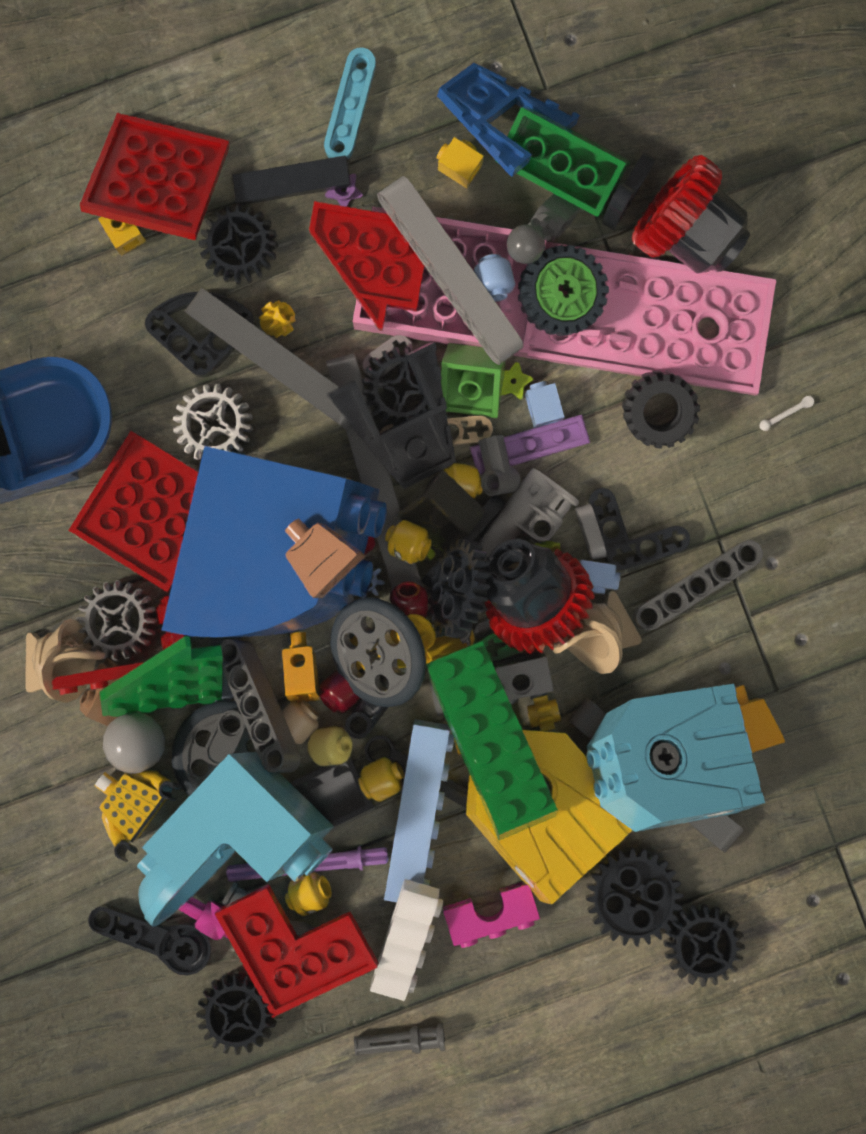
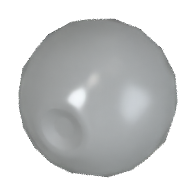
[103,712,165,773]

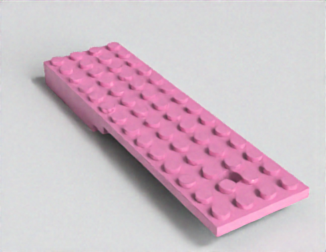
[353,206,776,396]

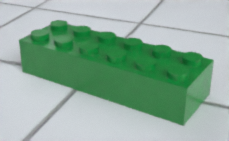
[426,641,558,841]

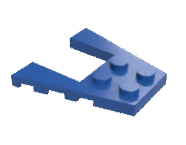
[437,63,580,177]

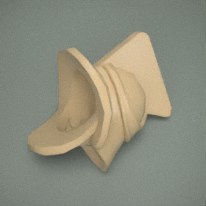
[553,591,642,674]
[26,618,105,703]

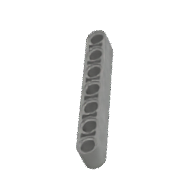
[377,176,523,365]

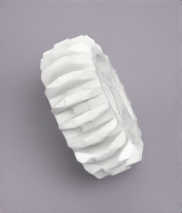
[173,384,253,460]

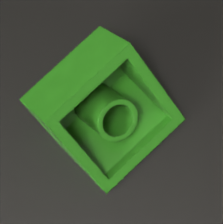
[441,343,506,418]

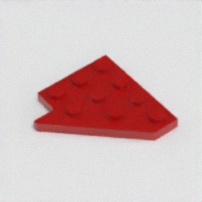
[309,201,425,331]

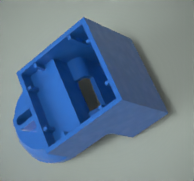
[0,357,112,504]

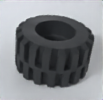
[622,370,700,449]

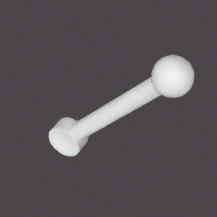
[759,396,814,431]

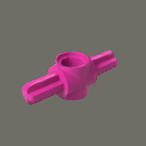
[178,897,228,940]

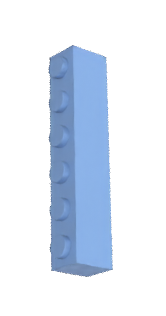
[384,719,454,902]

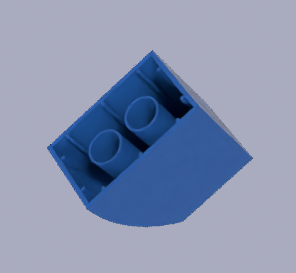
[162,446,387,637]

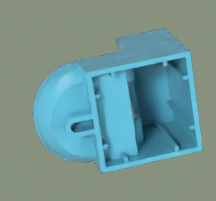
[137,752,334,927]

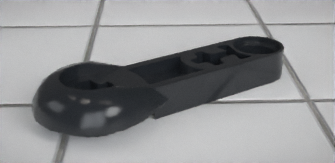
[88,905,211,976]

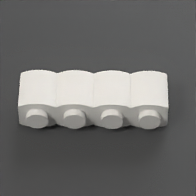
[370,879,443,1001]

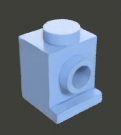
[579,560,620,594]

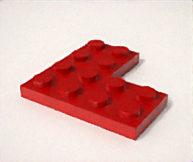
[215,884,379,1018]

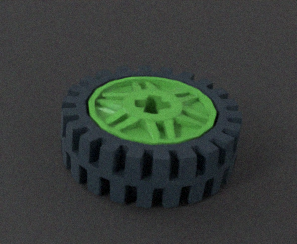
[518,245,609,336]

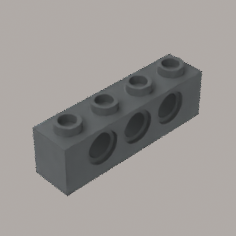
[429,651,554,718]

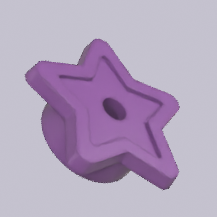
[325,173,363,207]

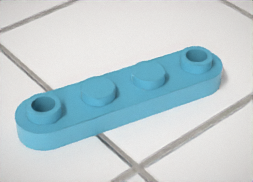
[324,48,376,159]

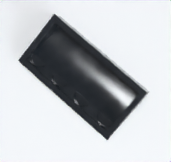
[290,757,376,832]

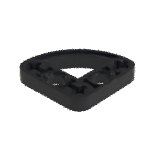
[145,292,255,378]

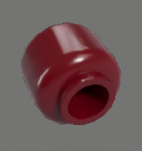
[389,582,428,619]
[319,669,361,712]

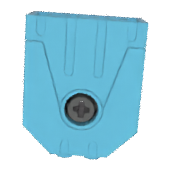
[587,684,765,832]

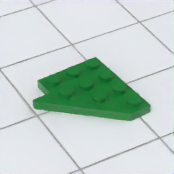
[99,636,222,717]

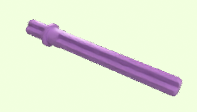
[226,846,388,882]

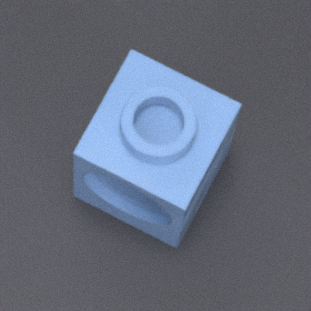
[525,381,564,428]

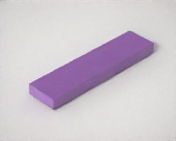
[470,415,590,476]

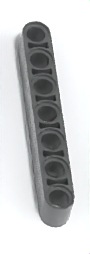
[184,287,350,430]
[568,698,744,853]

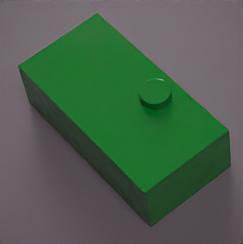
[495,106,630,217]

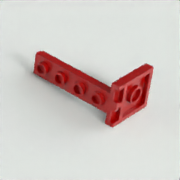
[51,596,184,695]

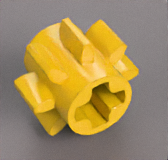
[259,300,296,338]
[527,695,561,732]

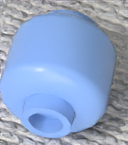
[473,254,515,302]

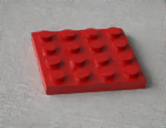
[80,113,229,241]
[68,431,198,593]

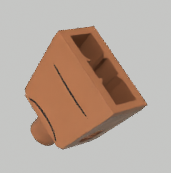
[285,518,365,598]

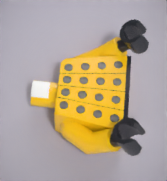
[94,770,182,862]

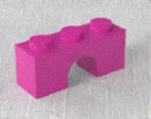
[443,881,540,948]

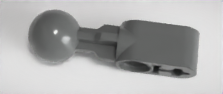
[507,194,580,264]

